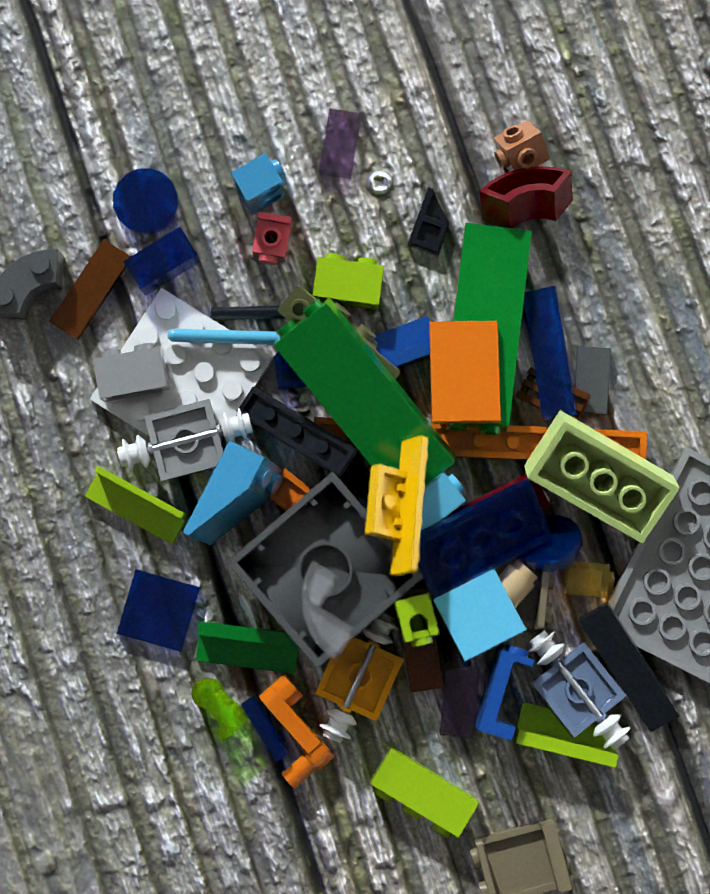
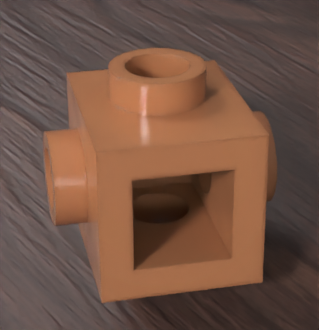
[493,120,550,172]

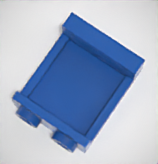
[474,644,535,741]

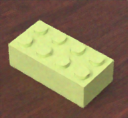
[524,410,680,544]

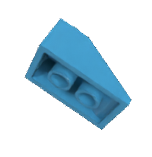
[183,440,283,546]

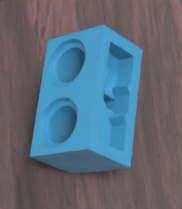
[231,153,287,216]

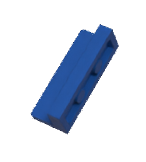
[374,316,431,369]

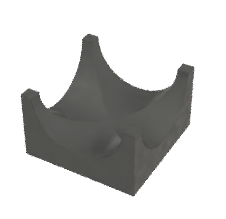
[227,472,423,668]

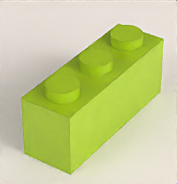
[370,746,480,838]

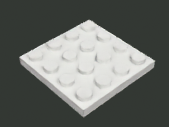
[90,288,273,441]

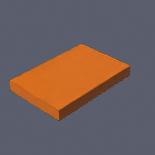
[429,321,501,424]

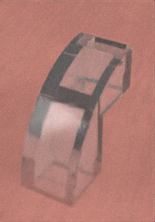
[302,561,355,660]

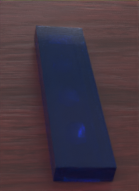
[524,286,577,421]

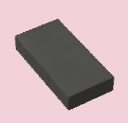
[572,346,611,415]

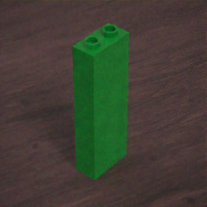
[446,223,532,435]
[274,297,455,485]

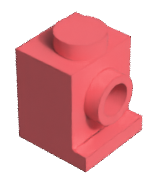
[252,212,292,265]

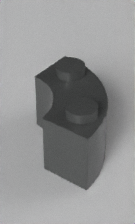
[0,249,64,320]

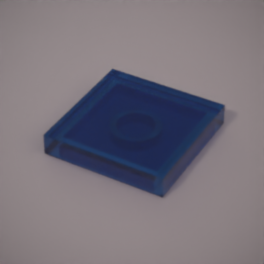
[117,569,201,652]

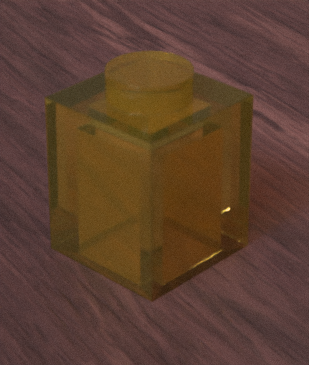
[562,560,615,598]

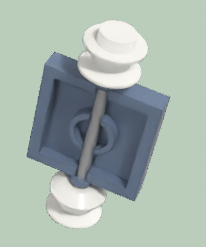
[529,630,630,750]

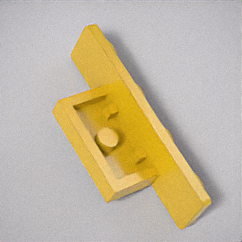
[365,436,428,576]

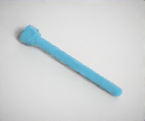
[167,329,279,345]

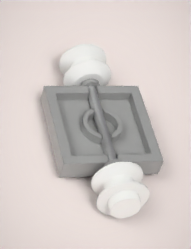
[117,399,253,482]

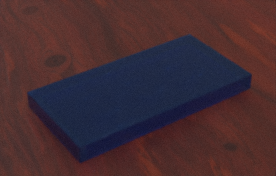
[417,478,553,599]

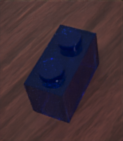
[123,227,201,296]

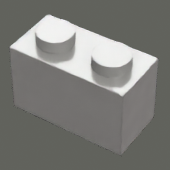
[93,343,170,402]

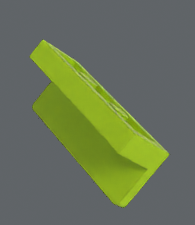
[85,465,189,544]
[513,702,619,768]

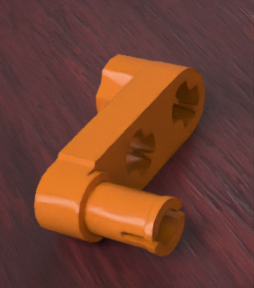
[259,674,335,789]

